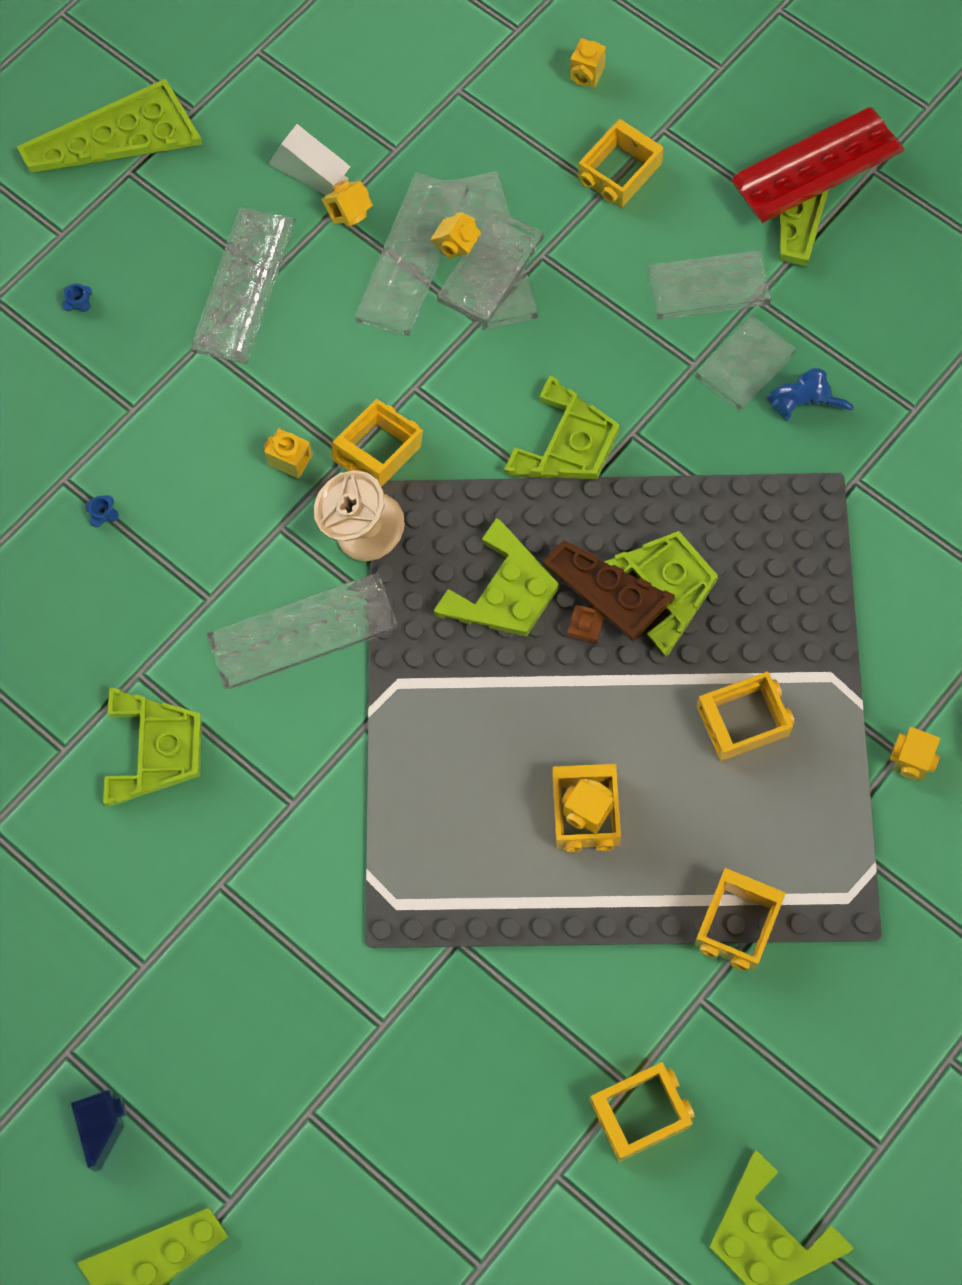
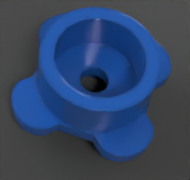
[62,283,92,312]
[85,495,119,527]

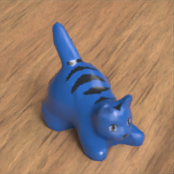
[766,368,854,421]

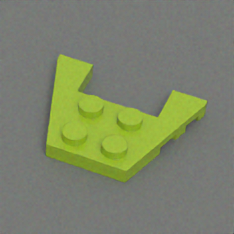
[504,375,620,479]
[434,518,559,637]
[604,531,718,657]
[103,688,202,807]
[709,1150,854,1285]

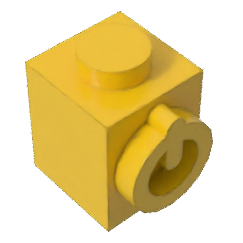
[569,38,606,88]
[321,179,373,227]
[430,212,482,259]
[264,428,313,479]
[890,727,940,781]
[561,779,614,834]

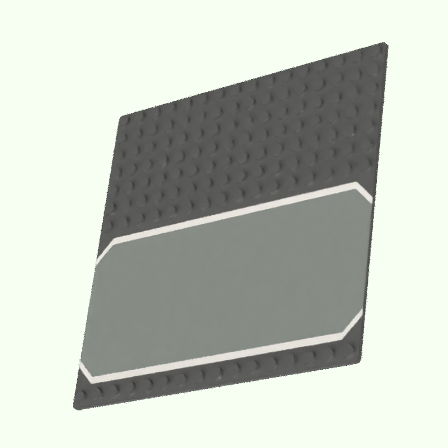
[366,473,882,948]

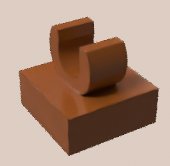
[567,605,604,644]

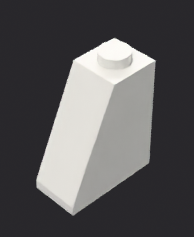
[268,124,351,195]

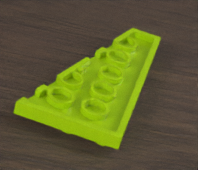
[17,78,203,173]

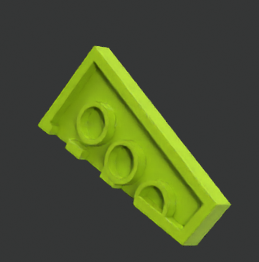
[779,190,829,267]
[77,1208,229,1285]

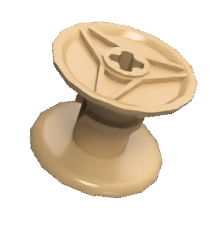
[314,470,405,562]

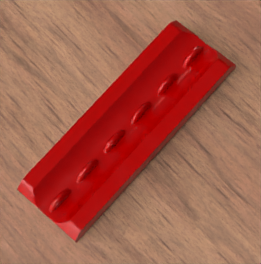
[732,107,905,223]

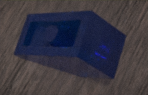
[71,1090,127,1172]

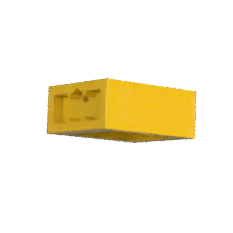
[578,118,664,208]
[331,399,423,487]
[696,671,795,762]
[552,764,621,853]
[694,868,786,971]
[590,1062,695,1162]

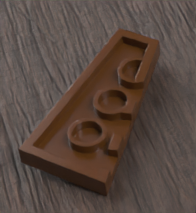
[543,540,675,642]

